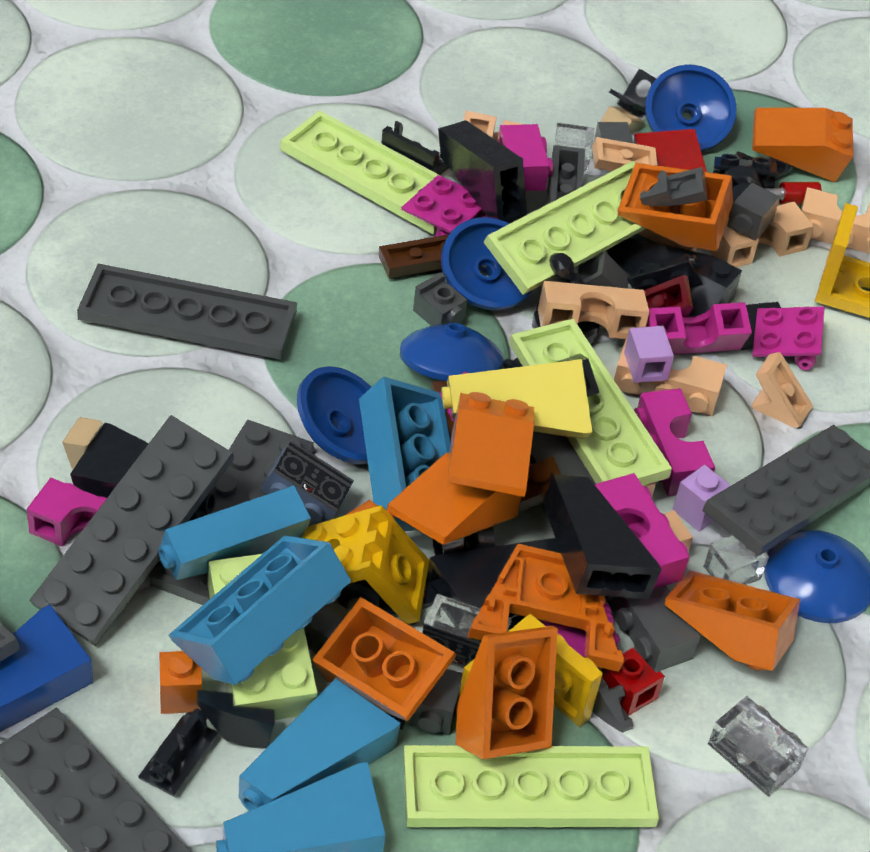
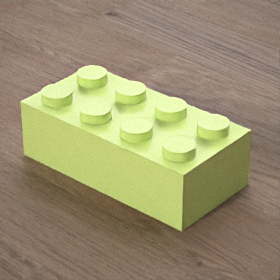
[207,554,318,720]

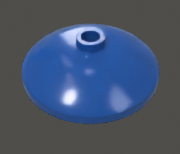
[645,65,736,152]
[441,217,533,310]
[400,323,504,381]
[297,366,371,464]
[764,530,870,623]

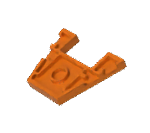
[468,544,624,672]

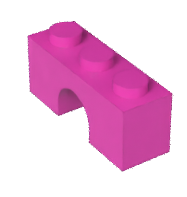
[646,302,752,355]
[634,388,715,496]
[595,473,689,589]
[27,477,107,547]

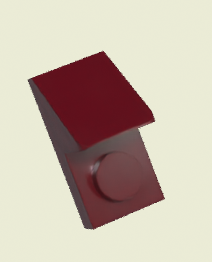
[644,275,693,317]

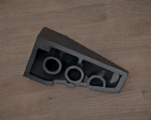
[607,238,742,317]

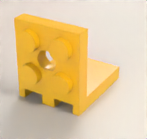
[814,203,870,318]
[302,505,429,624]
[455,614,603,727]

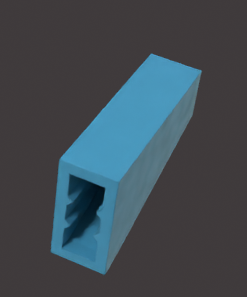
[158,485,311,580]
[239,678,400,811]
[216,762,386,852]

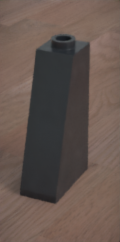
[438,120,527,223]
[70,423,216,521]
[542,474,661,599]
[427,538,561,636]

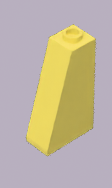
[441,359,592,439]

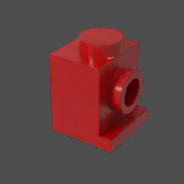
[601,648,665,716]

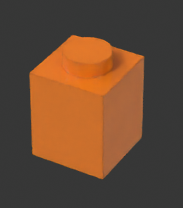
[159,651,202,714]

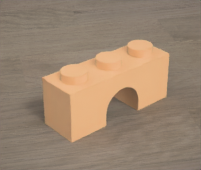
[801,187,870,254]
[710,202,814,267]
[538,281,649,339]
[614,337,727,416]

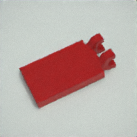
[633,129,707,172]

